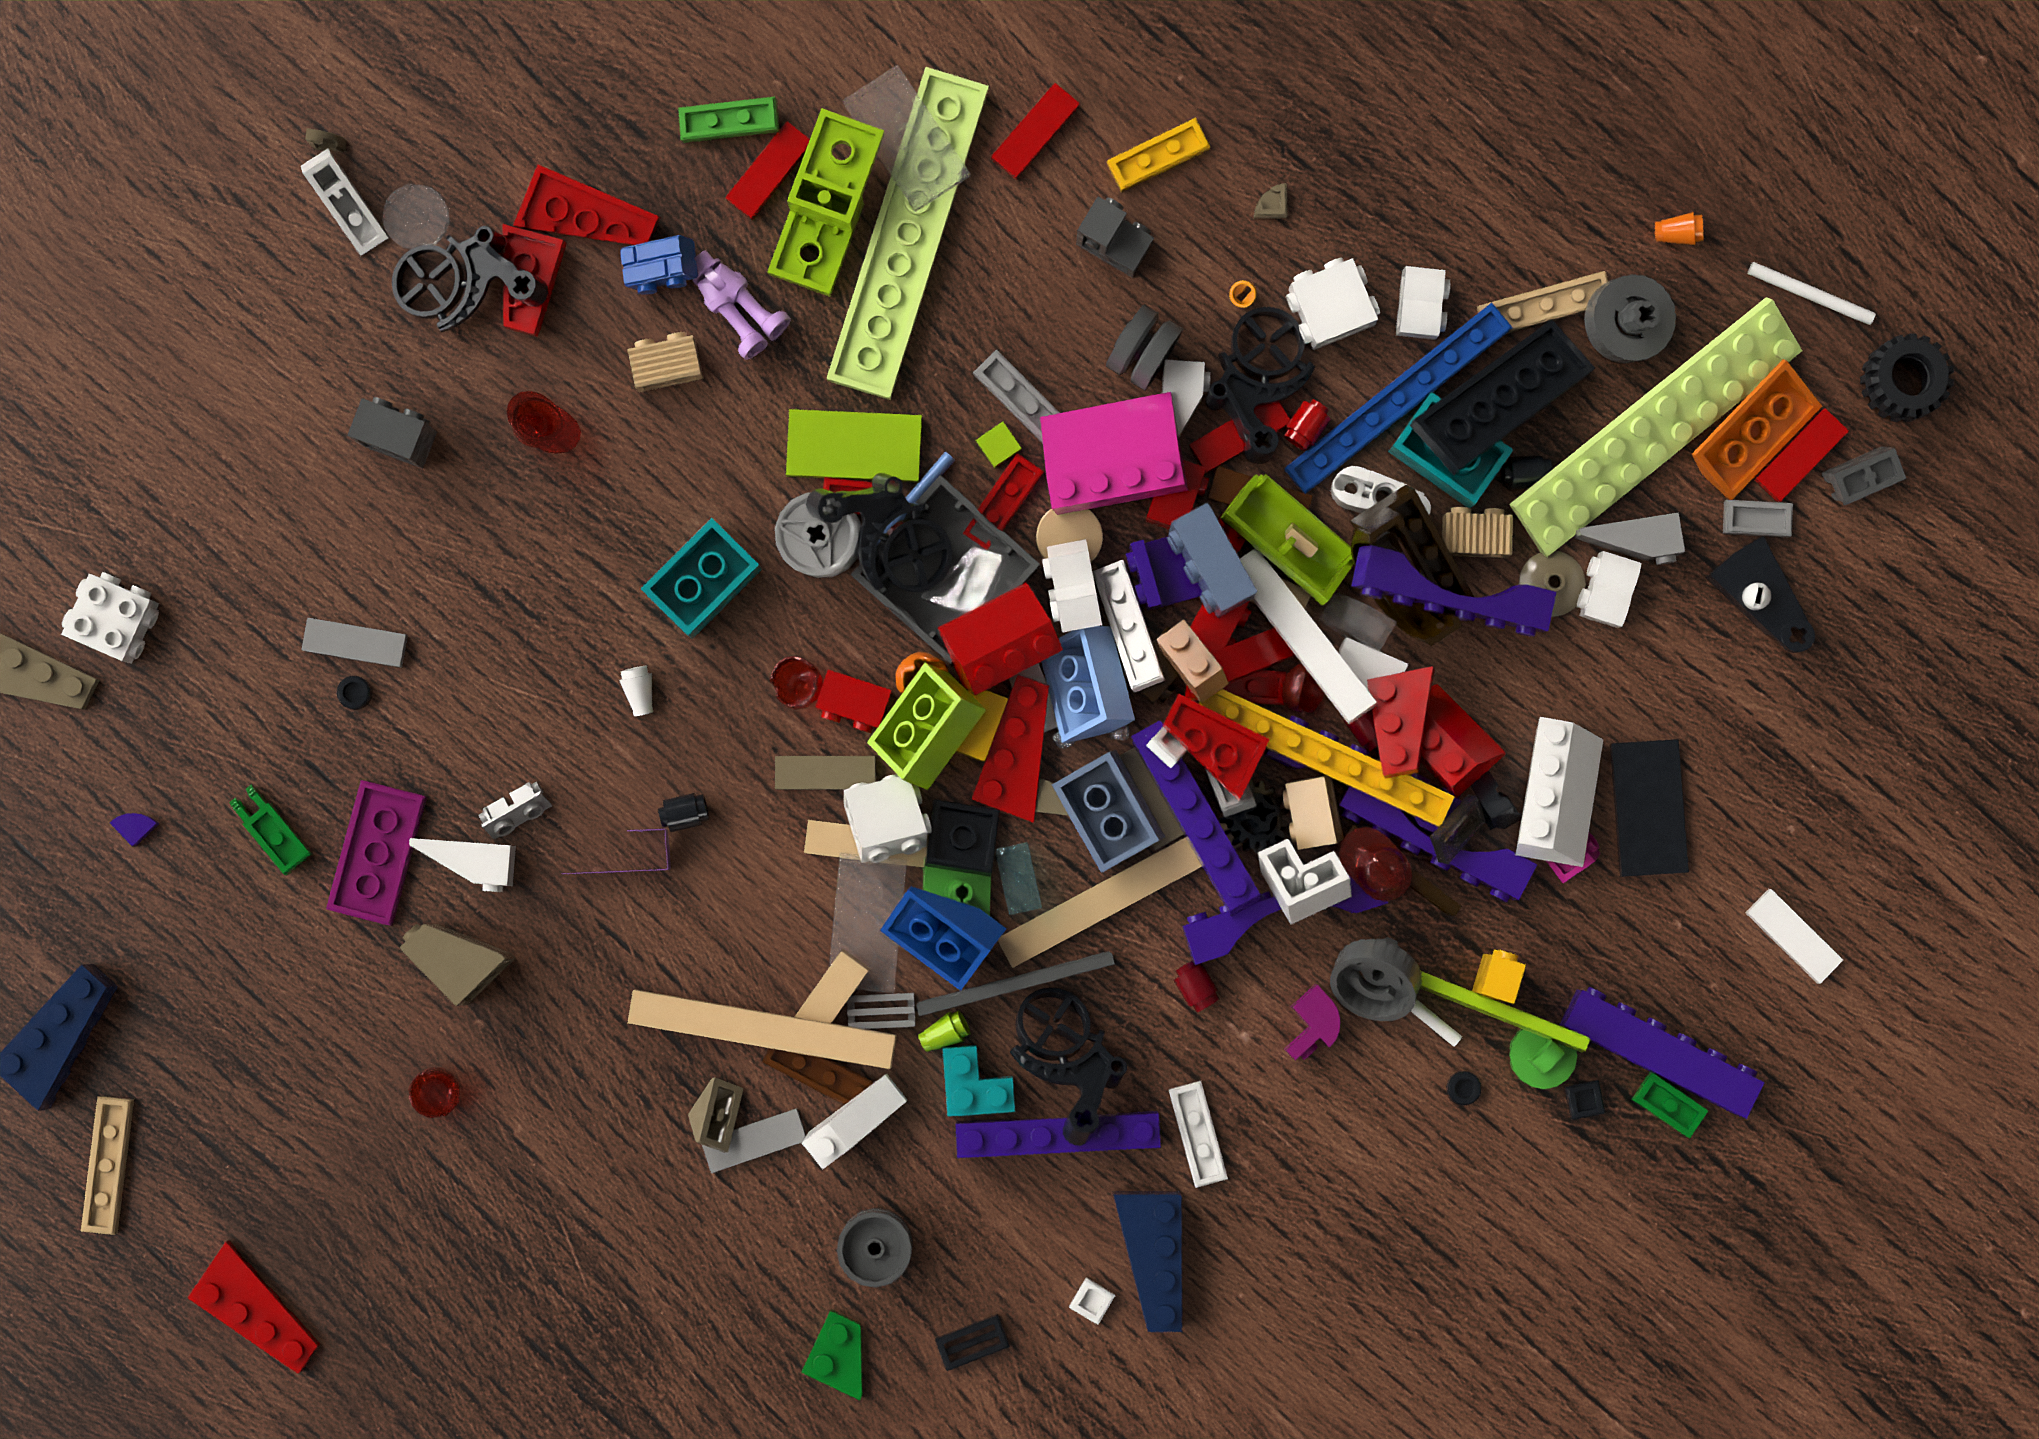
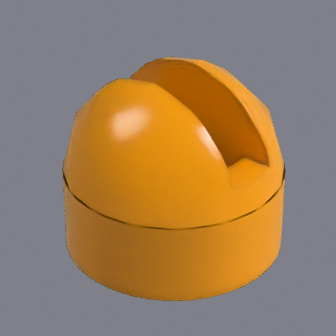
[1229,280,1257,307]

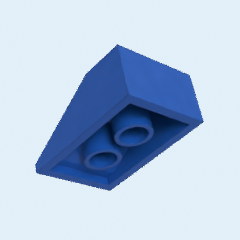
[880,886,1006,991]

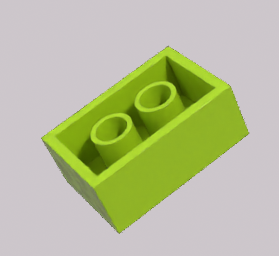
[867,662,986,790]

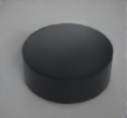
[337,676,372,710]
[1446,1071,1481,1105]

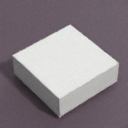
[1069,1277,1115,1325]

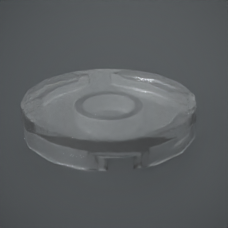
[382,184,450,250]

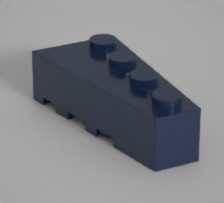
[0,964,118,1111]
[1112,1191,1182,1332]

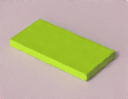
[786,409,922,483]

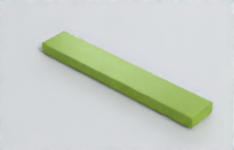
[1420,971,1590,1052]

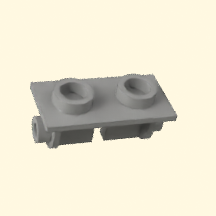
[479,781,552,839]

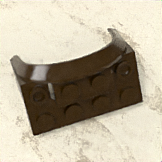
[1350,485,1474,646]

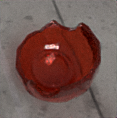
[770,655,823,710]
[1282,663,1324,713]
[408,1067,460,1118]

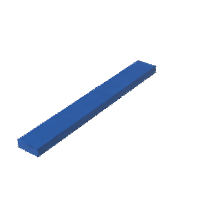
[1284,303,1513,494]

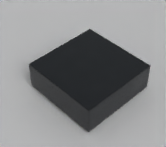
[1564,1080,1606,1120]

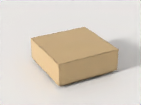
[1285,522,1318,558]

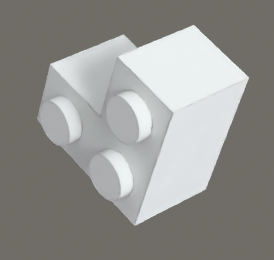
[1042,539,1102,632]
[1258,839,1351,925]

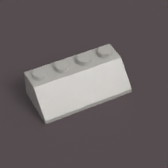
[1515,717,1603,867]

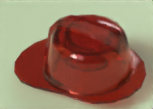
[506,391,581,454]
[1339,827,1412,901]

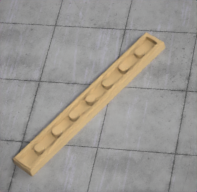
[998,823,1243,968]
[627,989,897,1069]

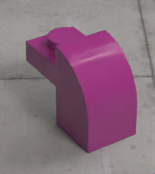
[1284,984,1340,1060]

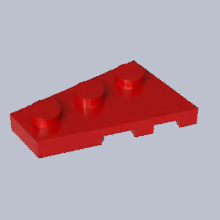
[502,224,567,337]
[1367,666,1435,779]

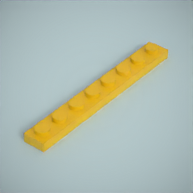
[1199,689,1455,827]

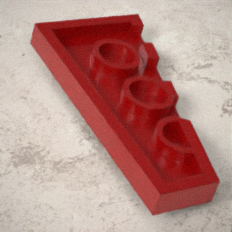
[972,674,1049,823]

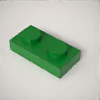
[1631,1072,1708,1139]

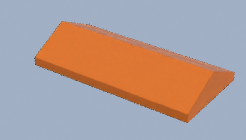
[1692,359,1822,500]

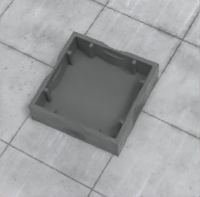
[851,475,1041,666]

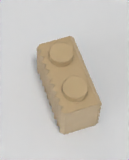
[628,332,703,392]
[1442,507,1513,558]

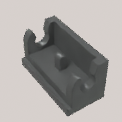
[1822,446,1906,505]

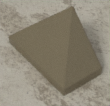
[688,1077,743,1153]

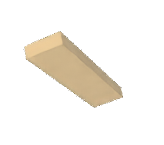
[1477,271,1608,333]
[804,820,929,867]
[81,1096,134,1235]

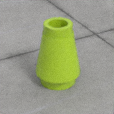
[918,1010,971,1052]

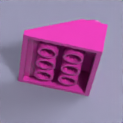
[1040,392,1188,515]

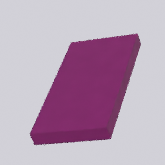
[326,780,427,926]

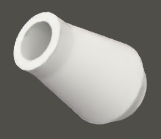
[619,666,653,716]

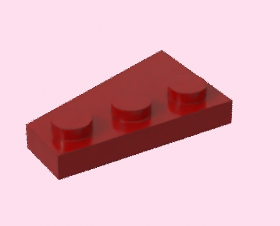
[1162,694,1270,801]

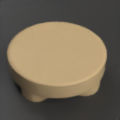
[1036,509,1103,562]

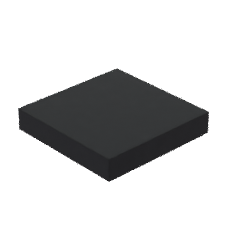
[924,799,1000,876]

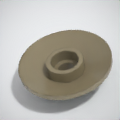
[1519,551,1586,617]

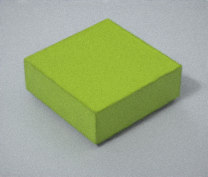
[976,422,1022,469]

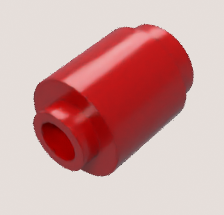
[1284,399,1331,451]

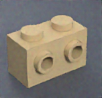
[1283,775,1344,850]

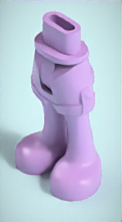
[693,250,791,360]

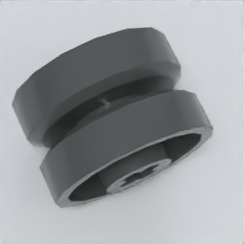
[1105,304,1184,391]
[837,1207,913,1287]

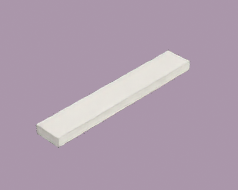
[1240,548,1377,724]

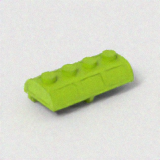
[1220,474,1354,606]

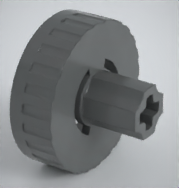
[1585,274,1676,363]
[1330,937,1422,1021]

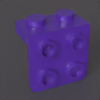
[1125,536,1203,612]

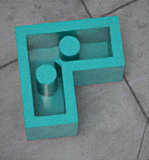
[943,1045,1015,1117]

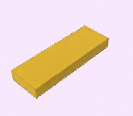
[1107,118,1210,192]

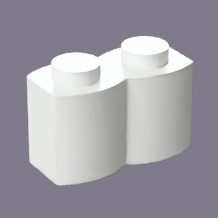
[1396,266,1450,340]
[1577,551,1642,628]

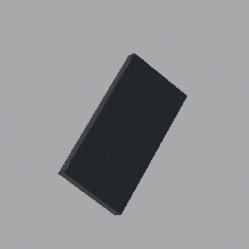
[1610,739,1689,877]

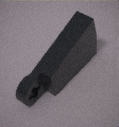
[1705,536,1815,653]

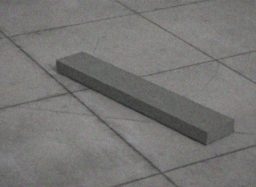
[916,951,1115,1016]

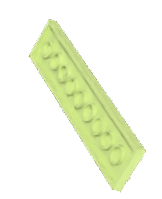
[826,67,989,400]
[1509,297,1802,557]

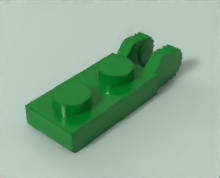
[229,784,313,875]

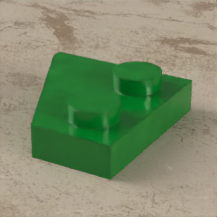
[801,1309,863,1400]

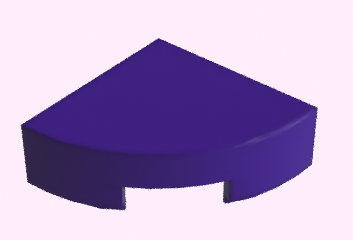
[109,813,160,847]

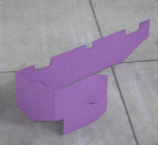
[561,829,671,874]

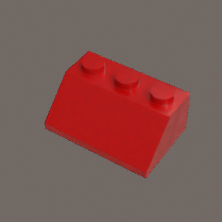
[938,583,1063,696]
[1420,684,1506,798]

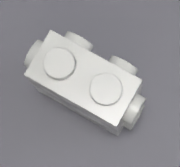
[1286,258,1380,350]
[61,572,159,664]
[844,775,932,863]

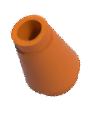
[1655,212,1704,245]

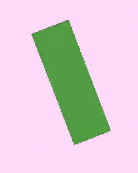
[678,96,780,143]

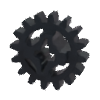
[1218,779,1289,853]

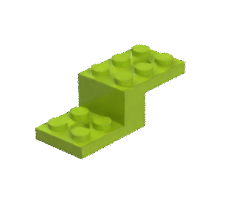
[767,108,885,297]

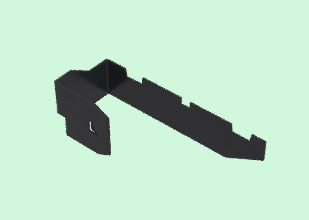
[1470,770,1522,831]

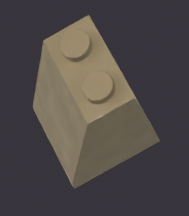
[400,924,516,1006]

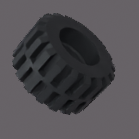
[1860,333,1954,423]

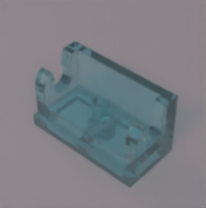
[995,842,1042,915]

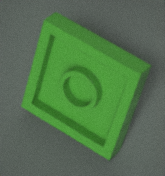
[922,858,991,916]

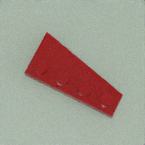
[513,164,661,245]
[187,1240,320,1374]

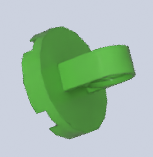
[1509,1024,1577,1089]

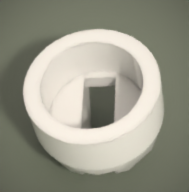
[1742,582,1771,610]

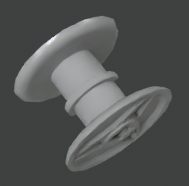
[775,493,862,578]

